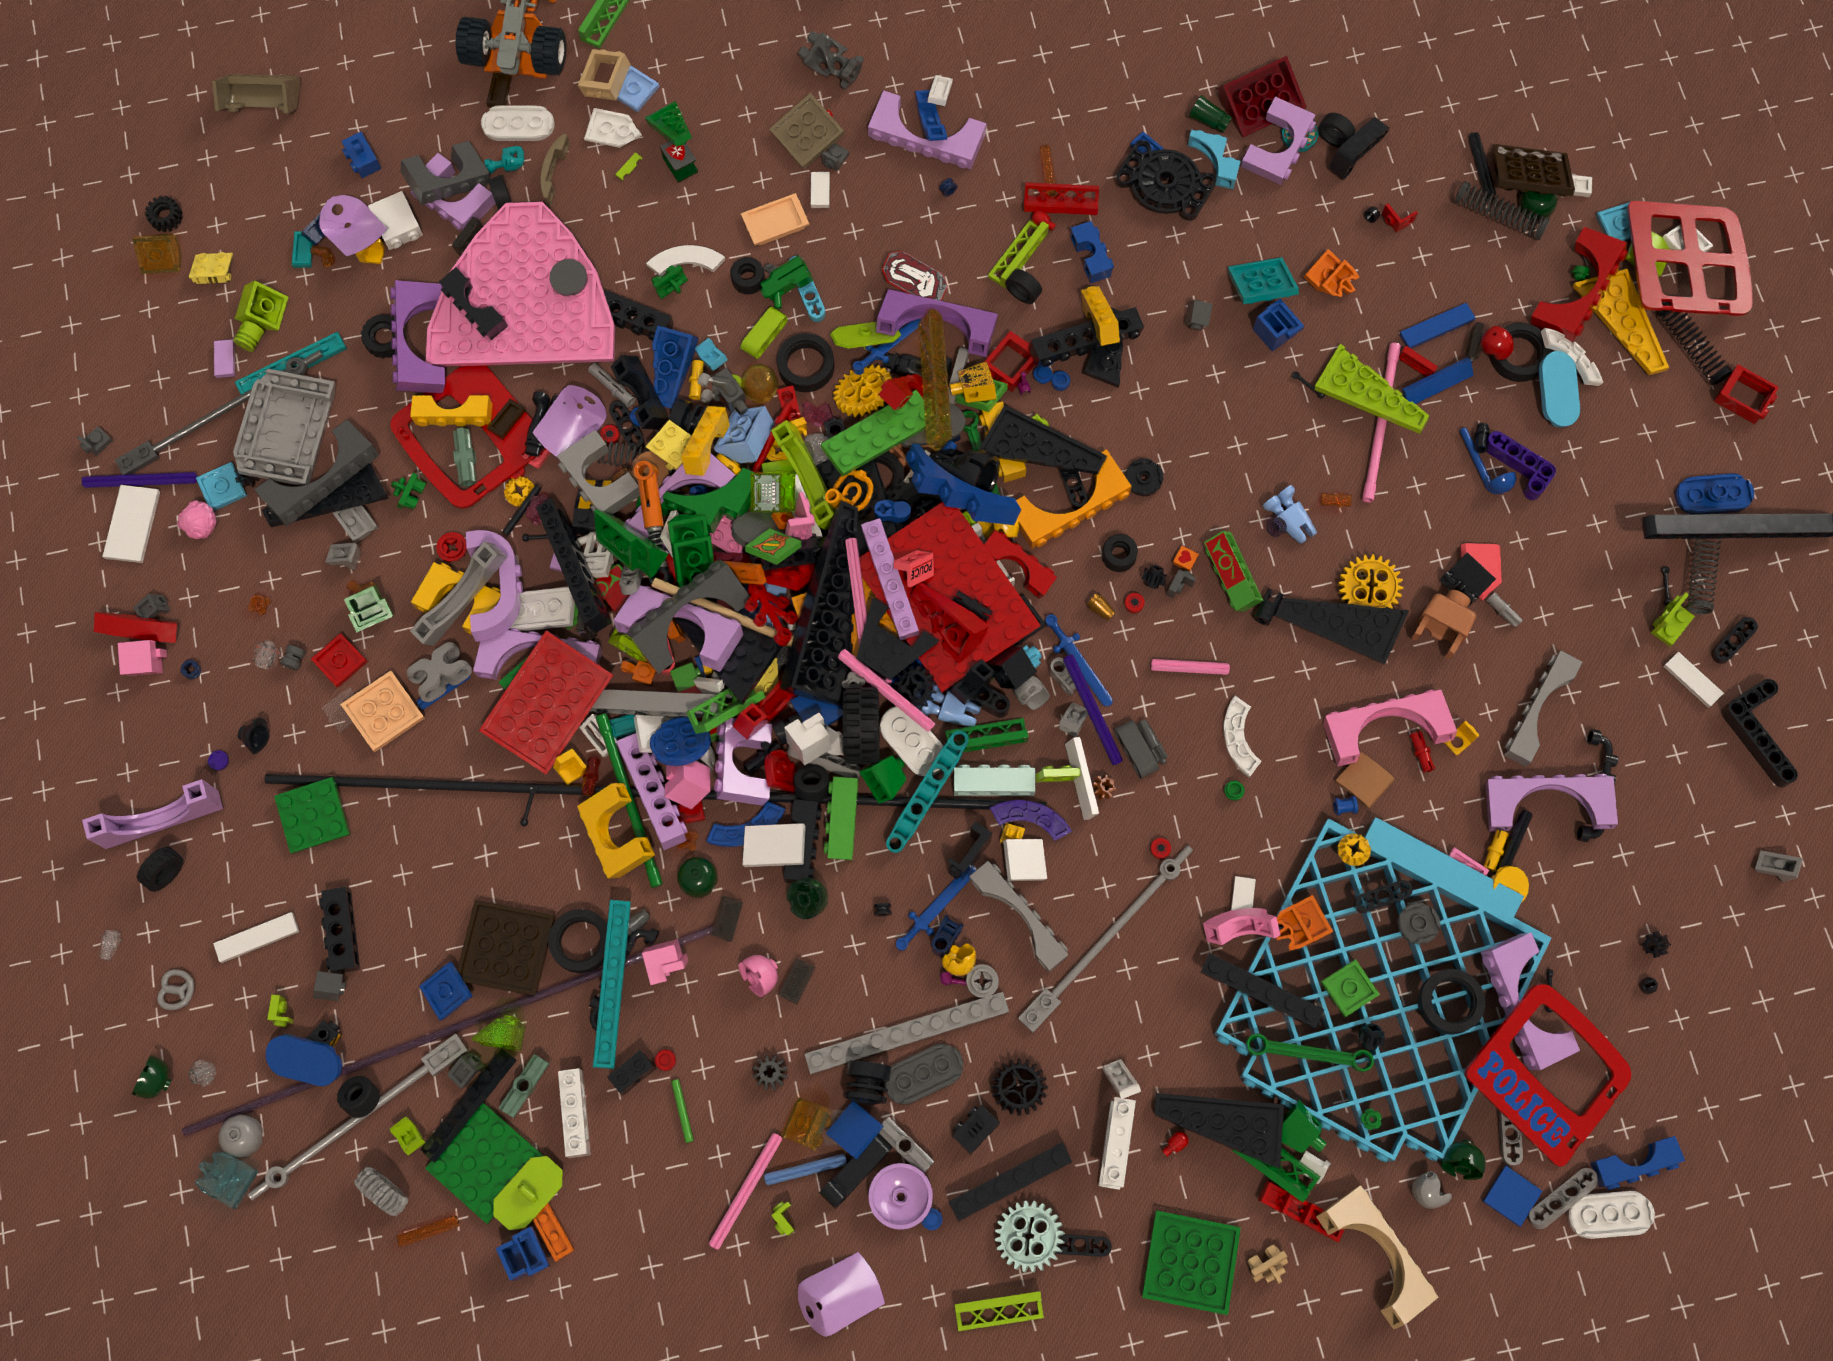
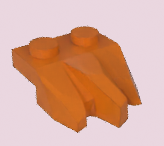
[1303,249,1359,297]
[1276,895,1334,950]

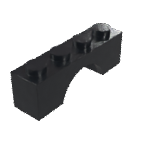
[439,267,508,340]
[610,355,669,430]
[783,799,822,885]

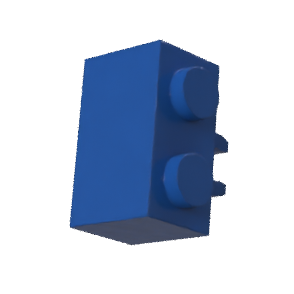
[342,132,381,178]

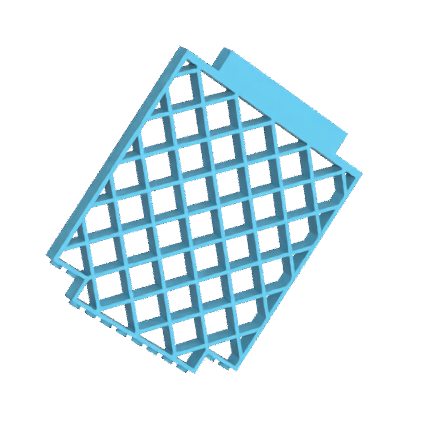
[1214,817,1551,1163]

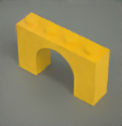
[411,562,501,635]
[577,783,655,879]

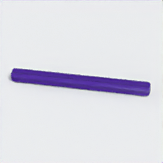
[81,472,198,488]
[1063,654,1123,765]

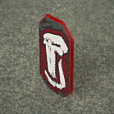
[881,251,948,301]

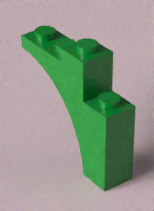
[663,468,761,534]

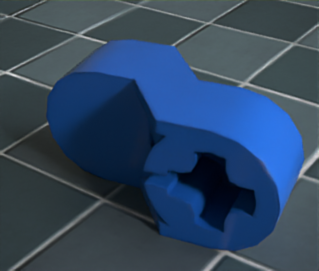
[874,500,911,523]

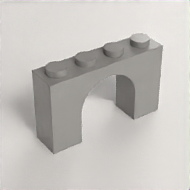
[557,430,640,515]

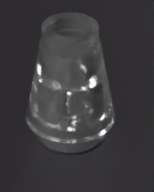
[99,929,123,960]

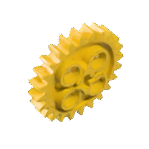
[833,364,892,417]
[1338,554,1403,609]

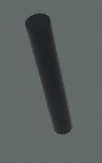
[502,484,542,536]

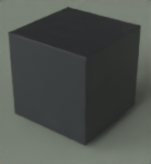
[987,647,1037,689]

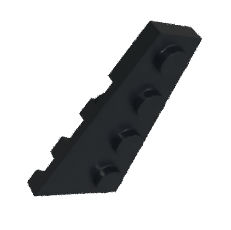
[1083,307,1125,388]

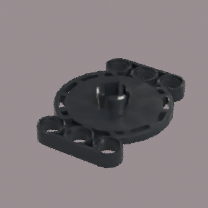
[1116,140,1217,221]

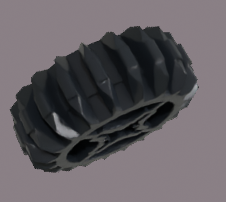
[991,1058,1048,1116]

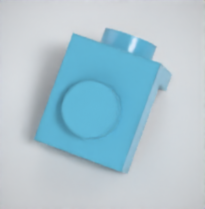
[695,338,728,371]

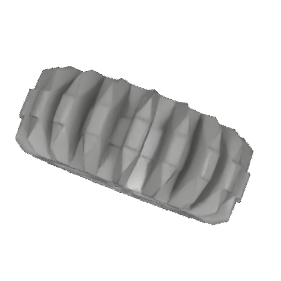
[354,1167,408,1216]

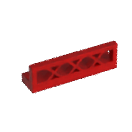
[1024,182,1099,215]

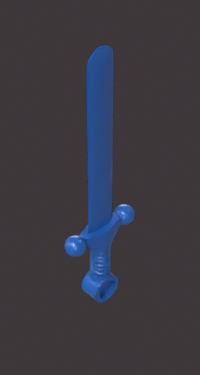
[853,318,930,375]
[1045,614,1113,706]
[896,866,976,951]

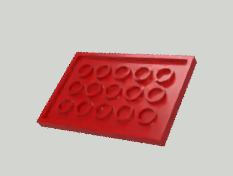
[479,630,614,775]

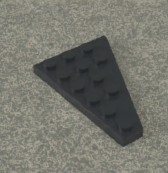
[672,603,783,705]

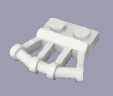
[576,531,614,578]

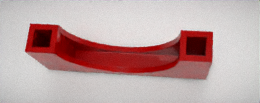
[1531,227,1628,342]

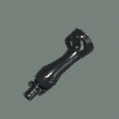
[884,353,952,392]
[524,391,566,457]

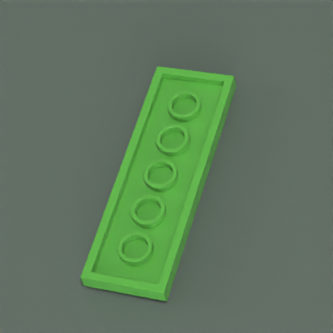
[821,390,938,477]

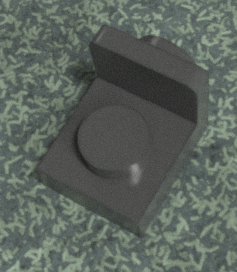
[821,143,849,171]
[77,427,113,456]
[1166,570,1196,598]
[133,594,170,618]
[447,1052,485,1089]

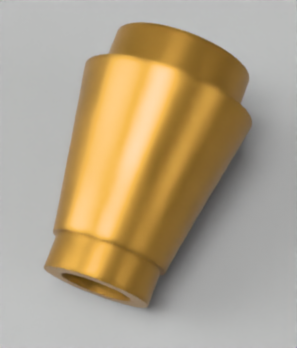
[1087,593,1116,621]

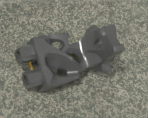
[798,31,865,90]

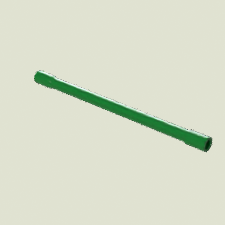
[595,714,663,888]

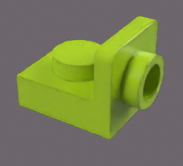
[267,995,294,1027]

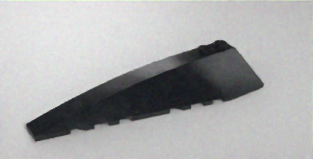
[780,500,858,707]

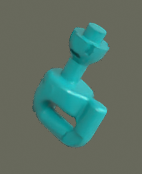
[484,146,524,174]

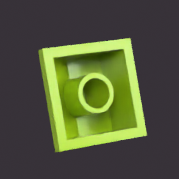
[235,281,288,331]

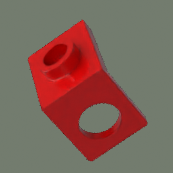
[1382,203,1418,233]

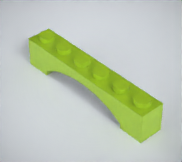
[771,420,836,531]

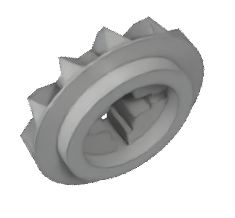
[966,964,999,998]

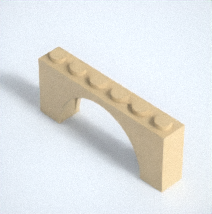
[1316,1185,1439,1330]

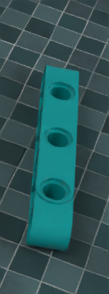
[886,731,968,853]

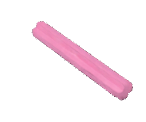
[1151,659,1230,675]

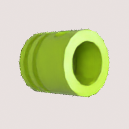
[233,320,264,352]

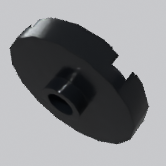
[1125,458,1163,496]

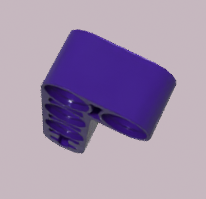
[1486,431,1556,500]

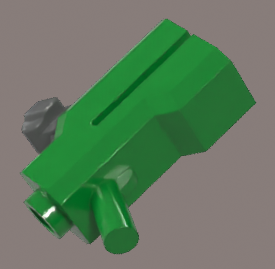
[760,255,814,309]

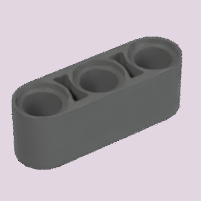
[1114,720,1159,779]

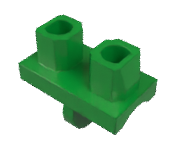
[651,265,688,300]
[391,473,426,510]

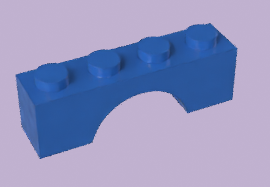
[1590,1136,1685,1190]

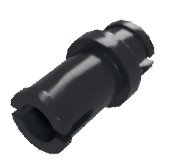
[1474,423,1490,453]

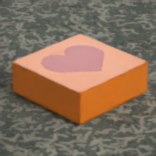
[771,510,794,530]
[1172,546,1199,572]

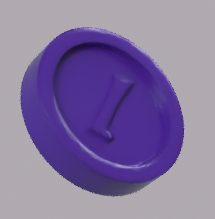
[208,750,229,771]

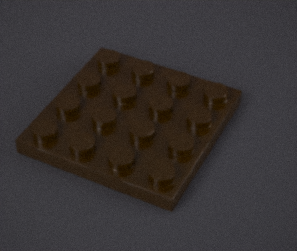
[1492,144,1575,197]
[457,900,556,997]

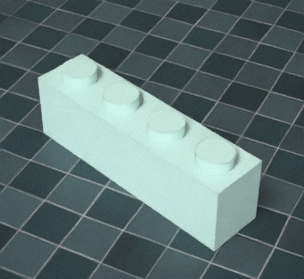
[954,765,1035,796]

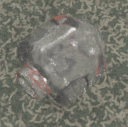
[251,640,281,670]

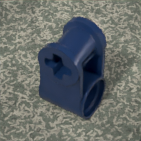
[931,915,964,956]

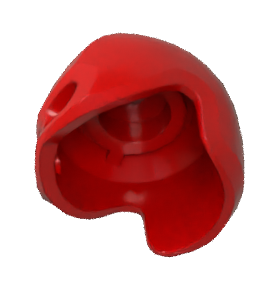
[1480,326,1514,360]

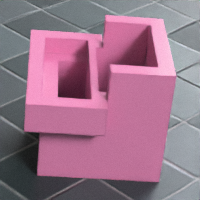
[118,640,167,676]
[665,761,710,809]
[642,939,689,985]

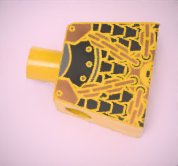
[949,362,997,403]

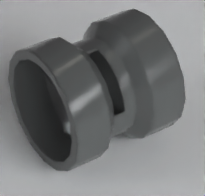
[280,645,306,671]

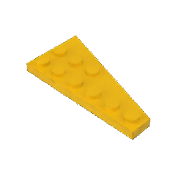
[1572,269,1669,375]

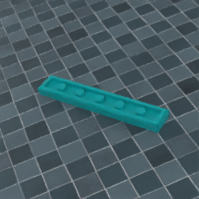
[235,331,347,395]

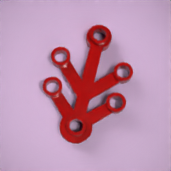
[744,584,798,646]

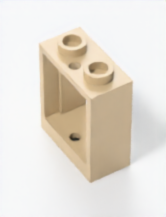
[578,49,631,101]

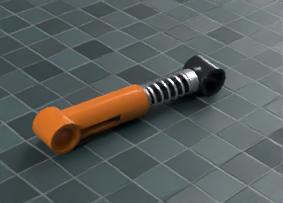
[634,461,674,584]

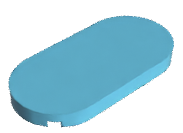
[1539,351,1580,428]

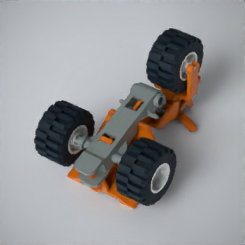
[455,0,566,79]

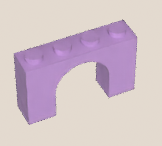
[1241,97,1316,185]
[410,153,495,234]
[714,718,772,806]

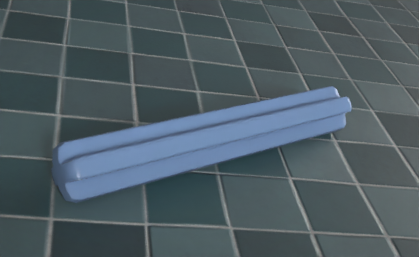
[764,1154,847,1185]

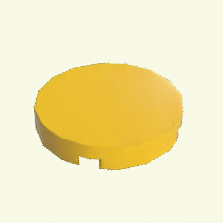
[1491,866,1529,903]

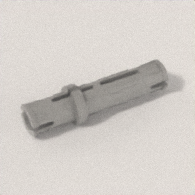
[588,363,636,408]

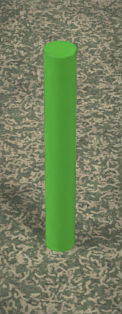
[671,1079,694,1143]

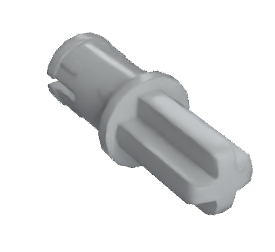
[1487,592,1522,627]

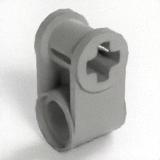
[1049,657,1076,696]

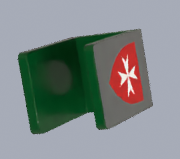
[660,141,698,183]

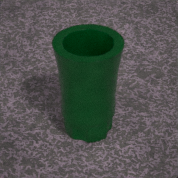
[1188,95,1232,133]

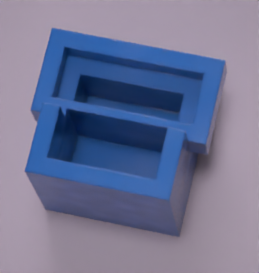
[1253,299,1304,351]
[496,1226,550,1281]

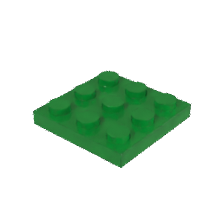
[274,777,351,854]

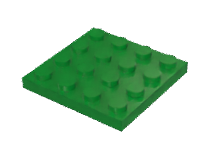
[425,1103,544,1224]
[1142,1210,1241,1315]

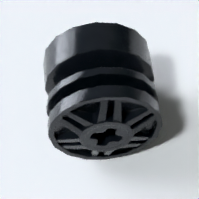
[668,399,707,436]
[843,1060,891,1105]

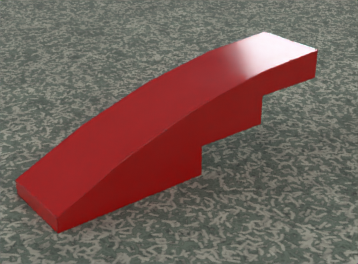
[93,612,177,643]
[1258,1181,1345,1243]

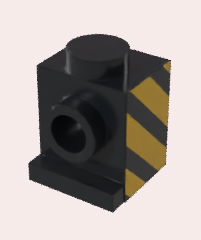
[305,1020,343,1047]

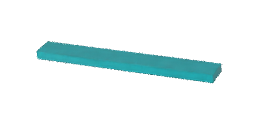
[593,900,631,1069]

